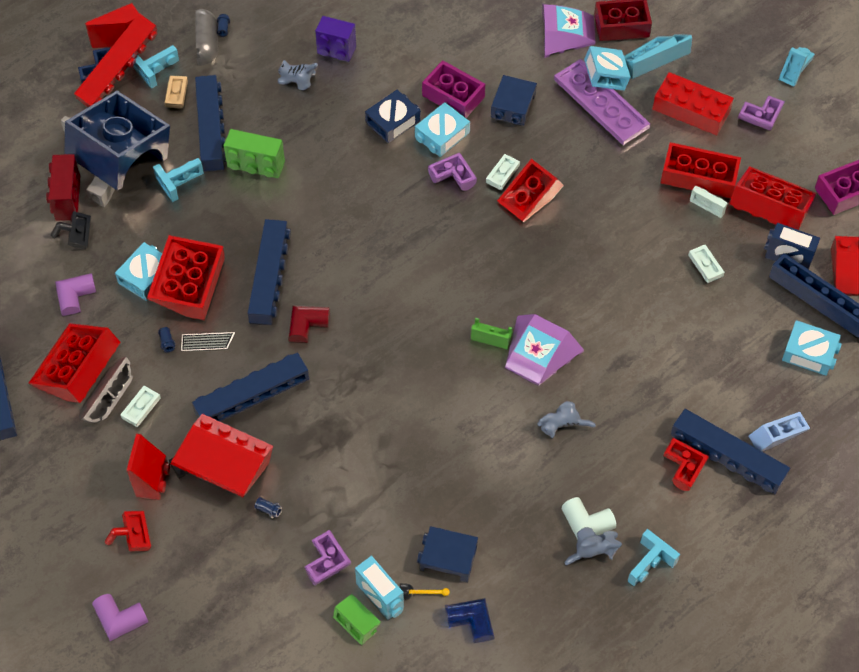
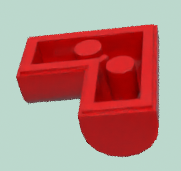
[663,438,709,491]

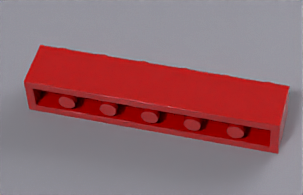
[74,13,157,107]

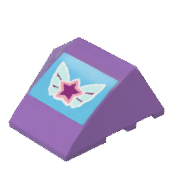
[542,3,595,58]
[505,314,584,386]

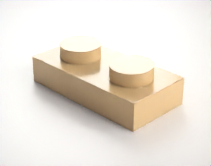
[165,76,188,108]

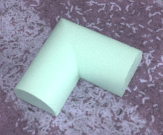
[562,497,616,540]

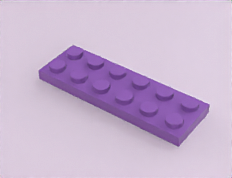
[554,59,650,145]

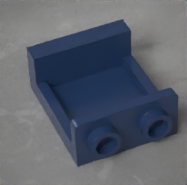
[491,75,537,125]
[417,526,478,583]

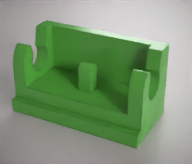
[471,318,513,349]
[333,594,381,645]

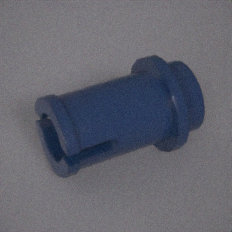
[217,14,230,37]
[158,327,176,352]
[254,497,282,518]

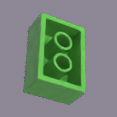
[224,129,285,178]

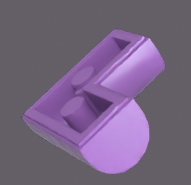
[738,95,785,131]
[428,153,477,191]
[55,273,96,316]
[305,530,351,586]
[92,594,148,641]

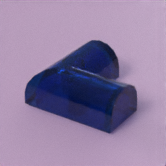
[445,598,495,643]

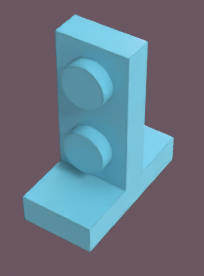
[133,45,179,89]
[778,47,815,86]
[153,158,204,202]
[628,529,680,586]

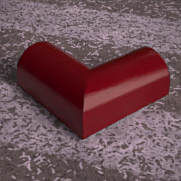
[288,305,330,343]

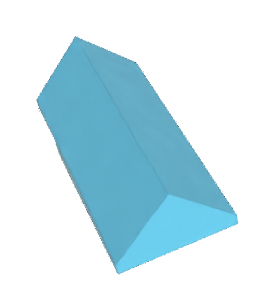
[624,34,692,79]

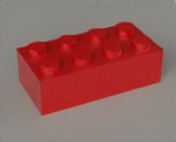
[652,72,734,136]
[660,142,741,198]

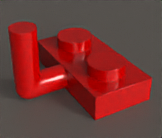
[105,511,151,552]

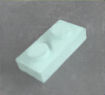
[486,154,520,190]
[690,186,727,218]
[688,245,725,283]
[121,386,161,428]

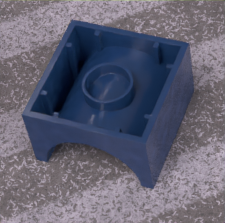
[64,91,170,191]

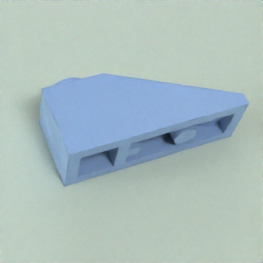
[748,412,810,452]

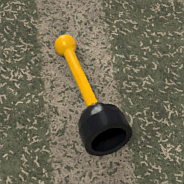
[399,583,450,600]

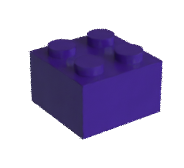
[315,16,356,62]

